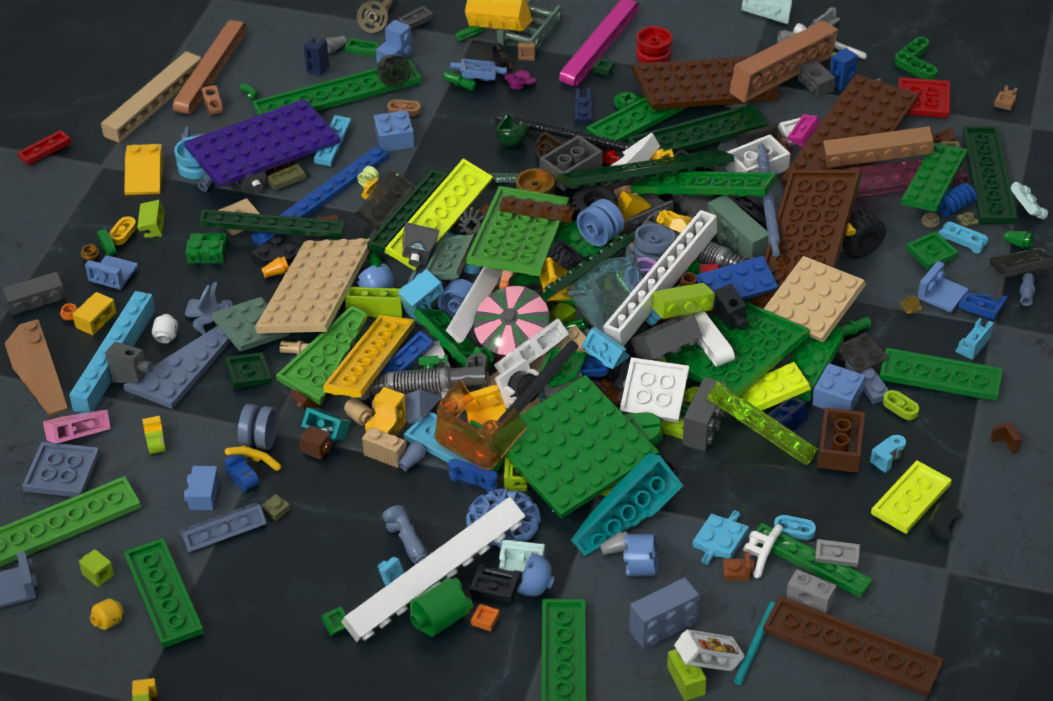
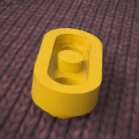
[109,217,137,245]

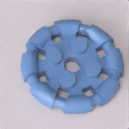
[466,489,541,549]

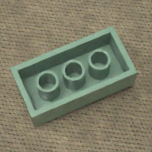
[707,196,769,258]

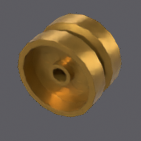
[516,168,555,195]

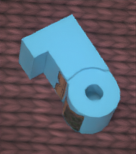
[870,435,906,473]

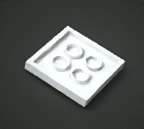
[620,357,689,423]

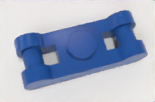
[448,459,498,492]

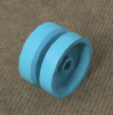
[174,136,205,179]

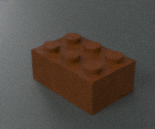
[817,407,865,473]

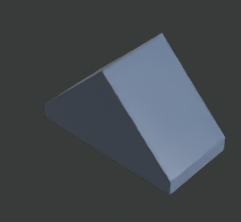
[406,390,441,424]

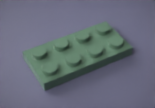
[425,234,475,281]

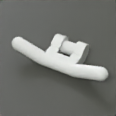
[743,524,783,579]

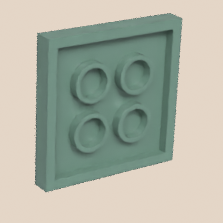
[212,297,290,352]

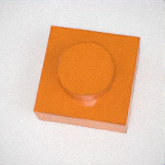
[471,604,500,631]

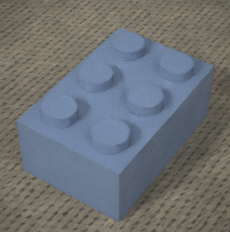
[629,577,699,649]

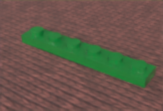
[756,523,872,598]

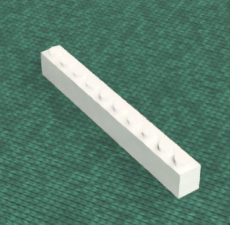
[603,210,717,346]
[341,497,525,642]

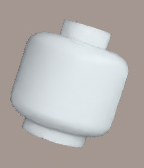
[152,314,178,344]

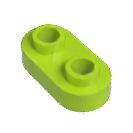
[883,390,919,420]

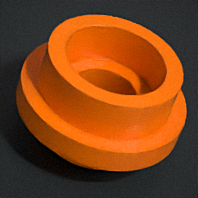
[60,303,78,320]

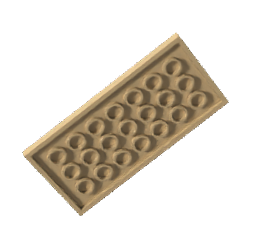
[255,238,371,333]

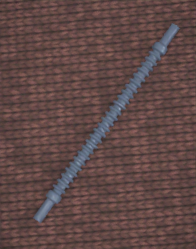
[757,143,780,257]

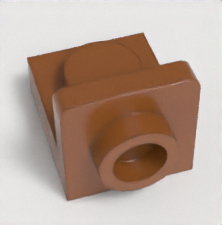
[723,552,754,581]

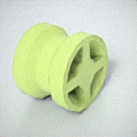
[357,166,379,186]

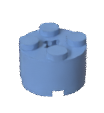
[438,278,474,319]
[624,534,658,577]

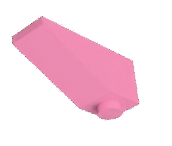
[43,409,111,444]

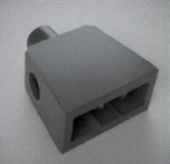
[105,342,153,383]

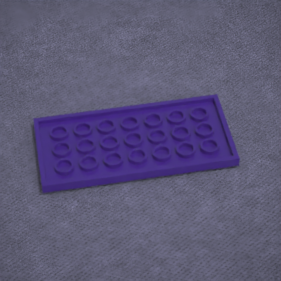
[184,99,340,188]

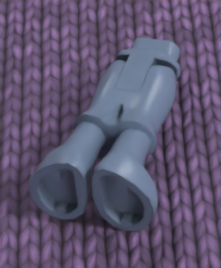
[382,505,428,565]

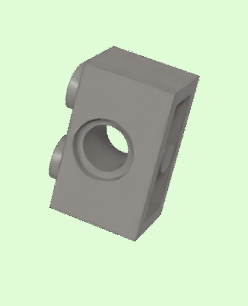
[786,569,836,614]

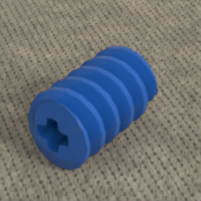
[938,183,977,217]

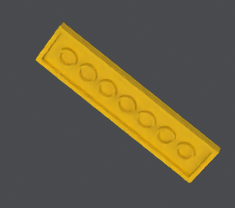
[323,315,415,398]

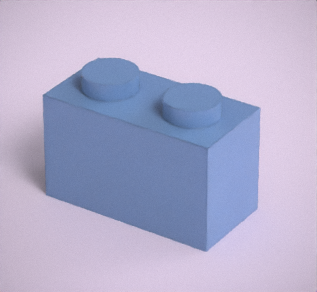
[184,466,219,510]

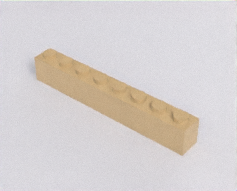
[101,52,202,143]

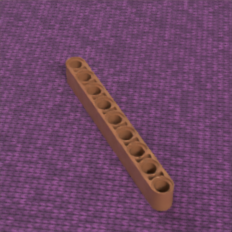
[173,20,247,115]

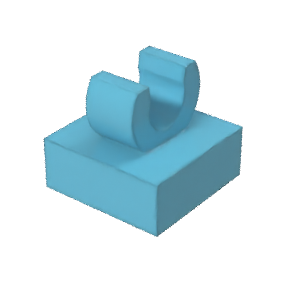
[377,557,404,586]

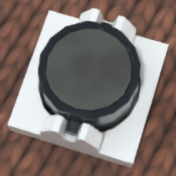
[495,359,540,410]

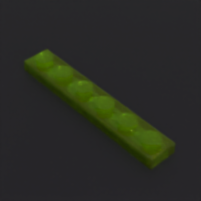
[706,381,817,466]

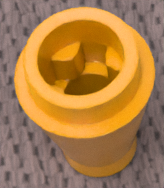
[261,256,289,278]

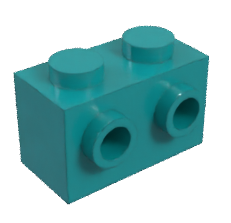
[301,407,351,442]

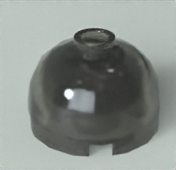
[377,54,411,88]

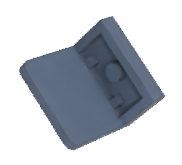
[0,551,38,608]

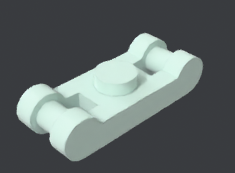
[1011,182,1048,219]

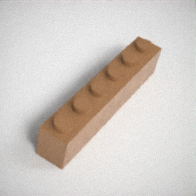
[823,126,933,168]

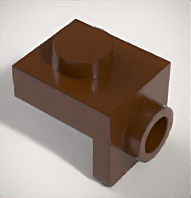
[930,127,957,143]
[291,390,326,410]
[990,422,1023,454]

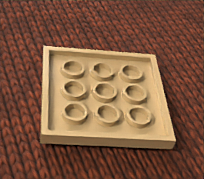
[764,256,866,343]

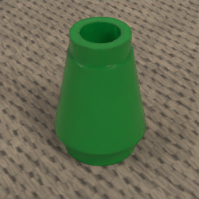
[1004,231,1033,249]

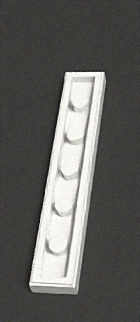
[446,267,503,344]

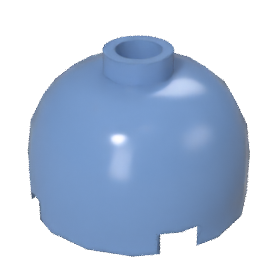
[356,264,394,288]
[517,552,555,597]

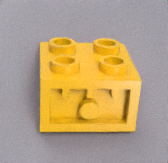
[460,384,506,434]

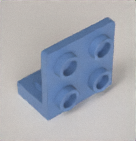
[85,255,138,290]
[917,261,968,312]

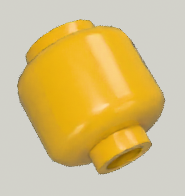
[90,598,124,630]

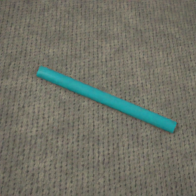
[734,601,776,685]

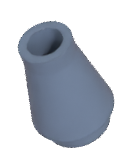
[398,441,427,471]

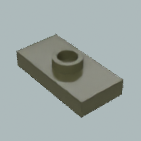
[267,164,306,191]

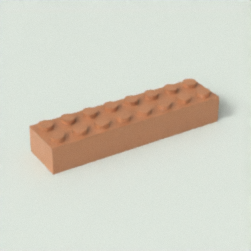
[729,20,838,103]

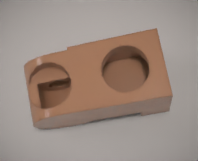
[201,85,223,116]

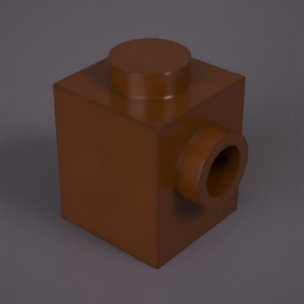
[299,425,332,460]

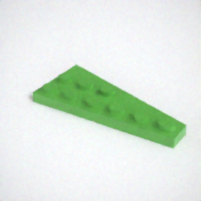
[276,305,367,405]

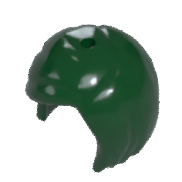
[496,113,529,148]

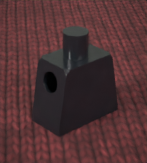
[714,283,749,331]

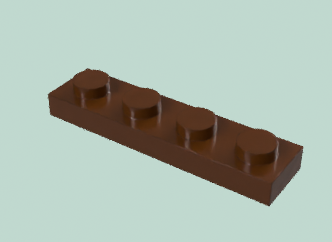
[499,196,575,223]

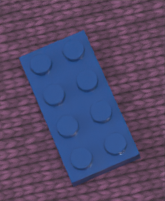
[696,256,778,309]

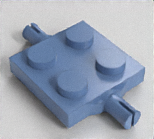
[450,58,507,81]

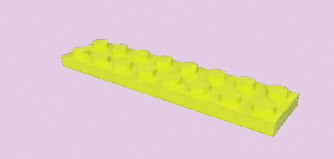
[385,159,493,271]

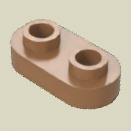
[387,100,421,117]

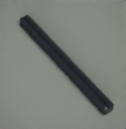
[496,340,579,428]

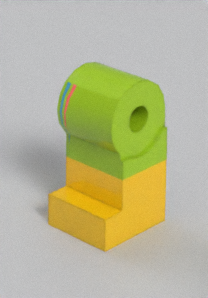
[142,416,166,455]
[132,678,158,701]

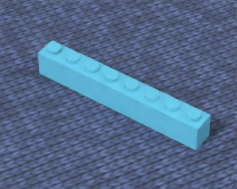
[69,291,156,413]

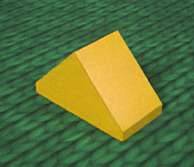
[617,191,651,221]

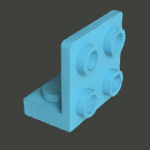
[582,327,630,369]

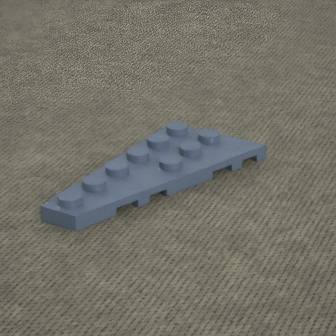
[123,326,231,409]

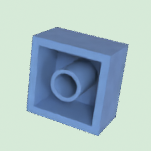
[374,110,414,152]
[812,363,865,411]

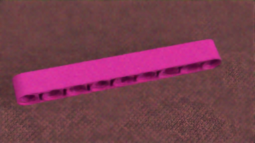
[559,0,639,87]

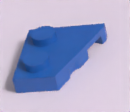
[958,293,1008,320]

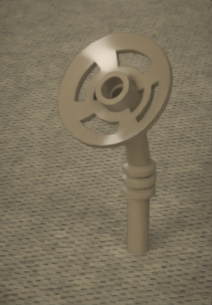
[357,0,394,33]

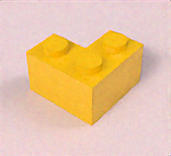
[365,387,407,436]

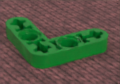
[894,37,938,80]

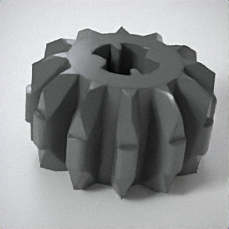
[458,207,486,238]

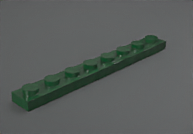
[367,169,447,253]
[199,209,345,239]
[540,232,635,302]

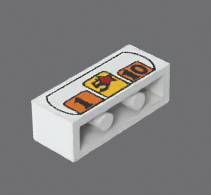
[674,630,745,671]

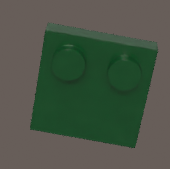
[225,352,272,389]

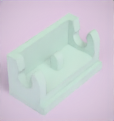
[499,540,545,573]

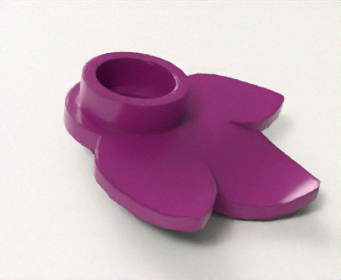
[505,70,537,89]

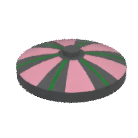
[474,286,550,358]

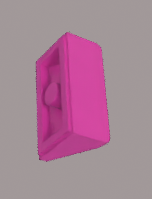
[787,114,820,148]

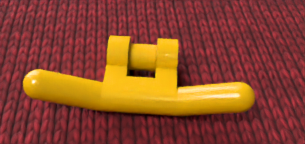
[225,445,281,471]

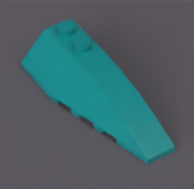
[571,453,684,556]

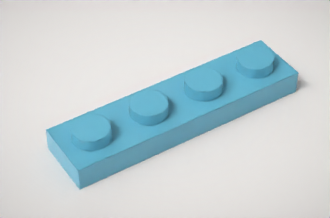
[314,115,351,167]

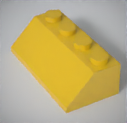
[465,0,532,31]

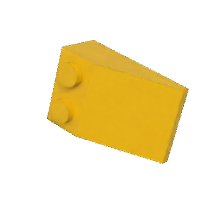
[125,144,164,195]

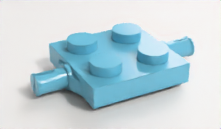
[692,510,749,565]

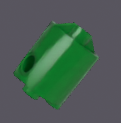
[410,578,473,637]

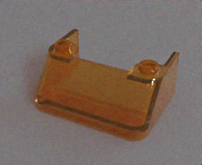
[434,379,527,470]

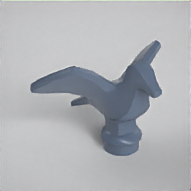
[185,282,233,335]

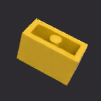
[72,292,117,335]

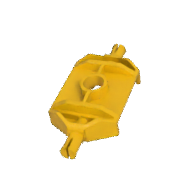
[656,210,693,233]

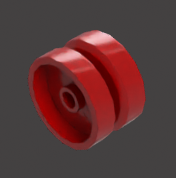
[636,26,672,63]

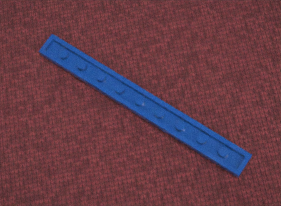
[251,146,389,246]

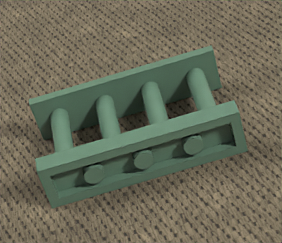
[497,0,563,50]

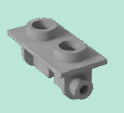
[808,7,840,28]

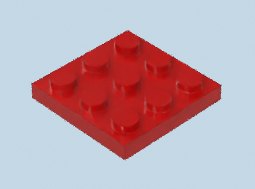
[898,77,950,118]

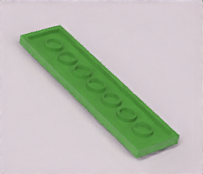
[0,476,141,567]

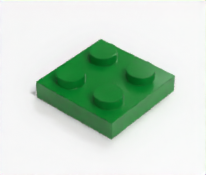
[906,231,959,271]

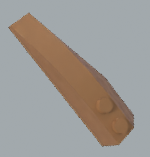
[5,319,68,416]

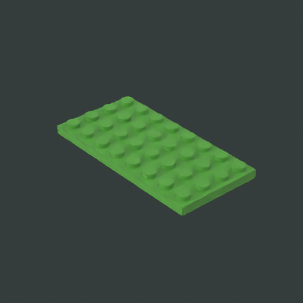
[466,186,569,276]

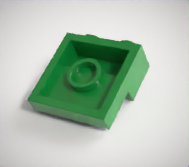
[185,233,227,263]

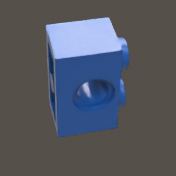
[830,48,858,90]

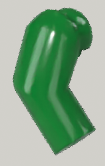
[240,83,258,101]

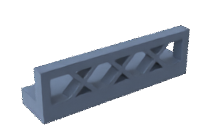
[178,502,267,552]

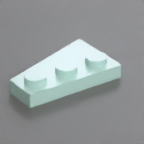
[742,0,792,24]

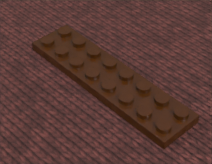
[763,596,944,697]

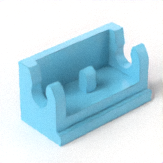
[956,318,994,360]

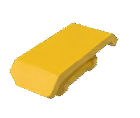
[539,257,575,302]

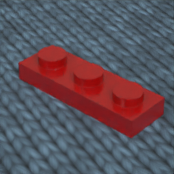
[17,130,71,166]

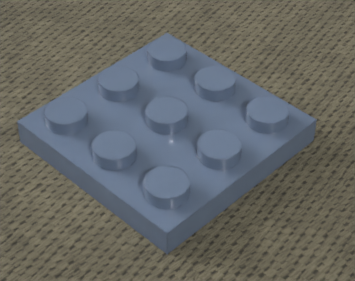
[22,442,100,497]

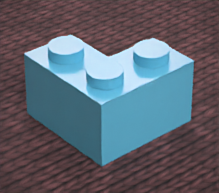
[398,269,444,325]

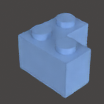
[376,20,413,66]

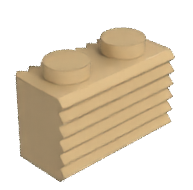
[362,427,407,468]

